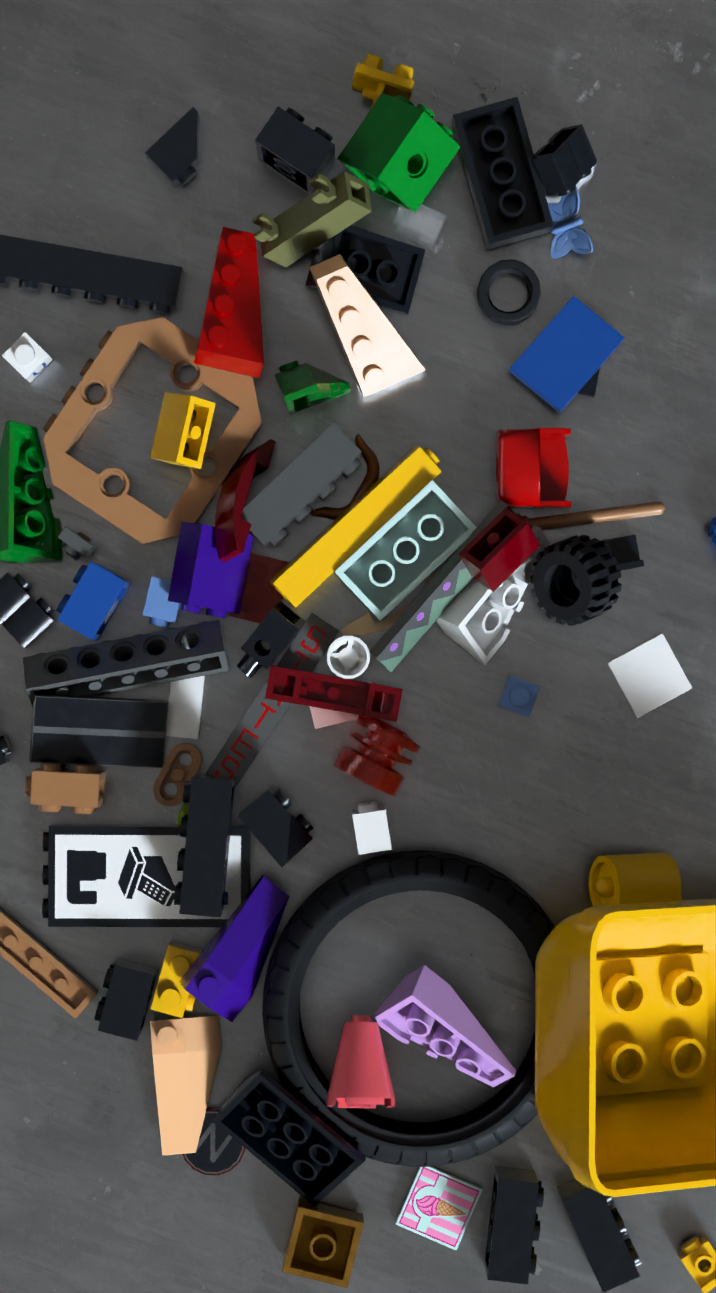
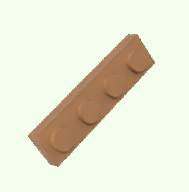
[0,909,98,1019]

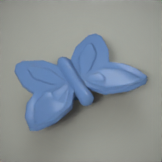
[548,188,593,259]

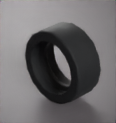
[477,259,541,325]

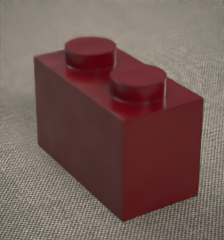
[459,508,540,592]

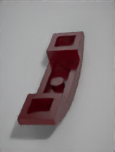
[215,439,276,563]
[265,666,403,722]

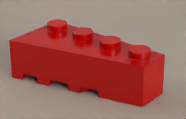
[194,227,264,378]

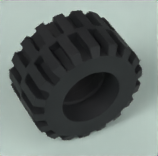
[530,535,622,626]

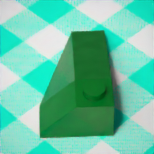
[274,361,351,415]
[0,420,61,563]

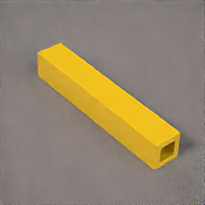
[269,447,442,608]

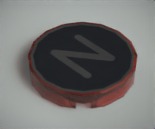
[183,1108,246,1175]

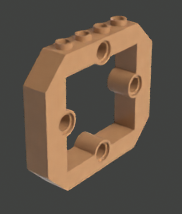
[43,317,263,545]

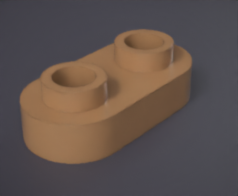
[153,743,202,807]

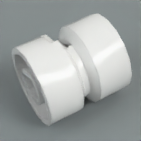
[327,636,370,679]

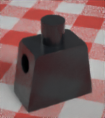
[237,601,306,678]

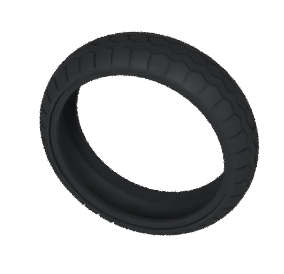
[262,850,555,1167]

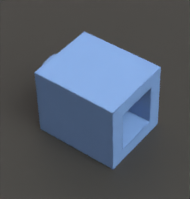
[142,576,181,628]

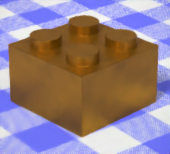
[282,1198,364,1288]

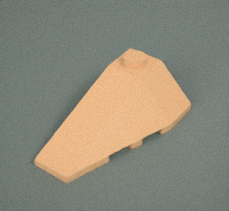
[150,1016,222,1155]

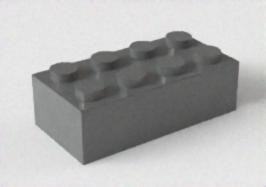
[241,422,362,547]

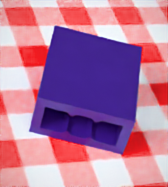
[168,522,254,618]

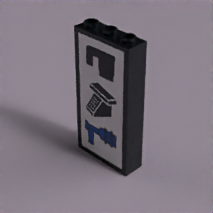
[42,824,251,928]

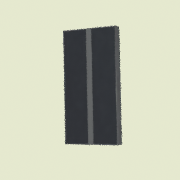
[29,694,168,768]

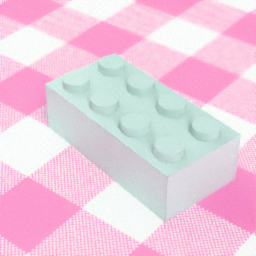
[334,480,477,621]

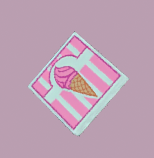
[395,1166,483,1250]

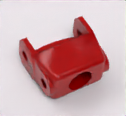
[496,428,571,509]

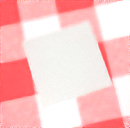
[608,633,692,718]

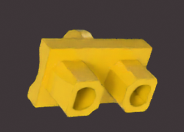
[351,54,415,109]

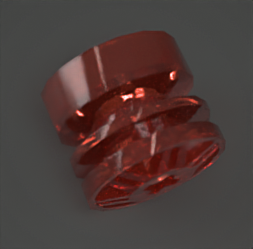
[333,715,421,797]

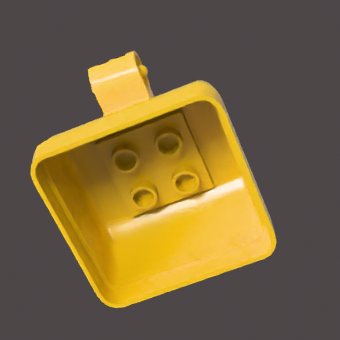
[535,852,716,1197]

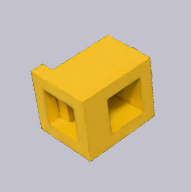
[678,1235,716,1293]

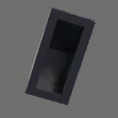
[145,107,200,188]

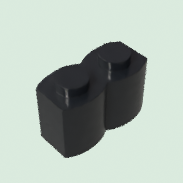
[532,124,597,196]
[0,572,55,648]

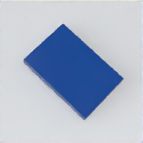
[509,296,625,413]

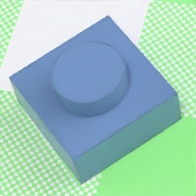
[497,675,541,717]

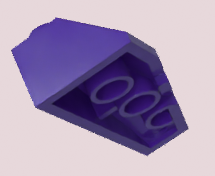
[179,875,289,1022]

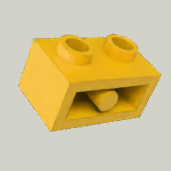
[150,392,216,469]
[150,941,203,1018]

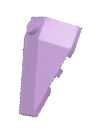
[371,965,516,1087]

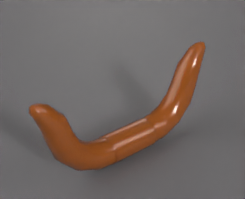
[311,434,380,520]

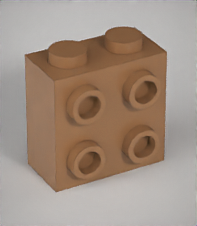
[25,763,106,814]

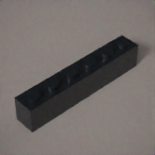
[0,235,184,314]

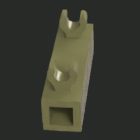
[252,171,372,267]

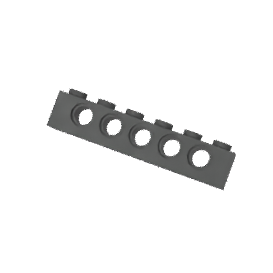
[23,620,229,708]

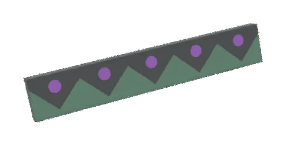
[369,500,515,672]

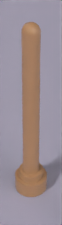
[516,501,665,530]

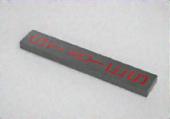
[204,613,339,789]

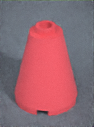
[327,1015,395,1108]

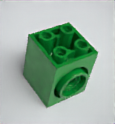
[337,93,460,213]

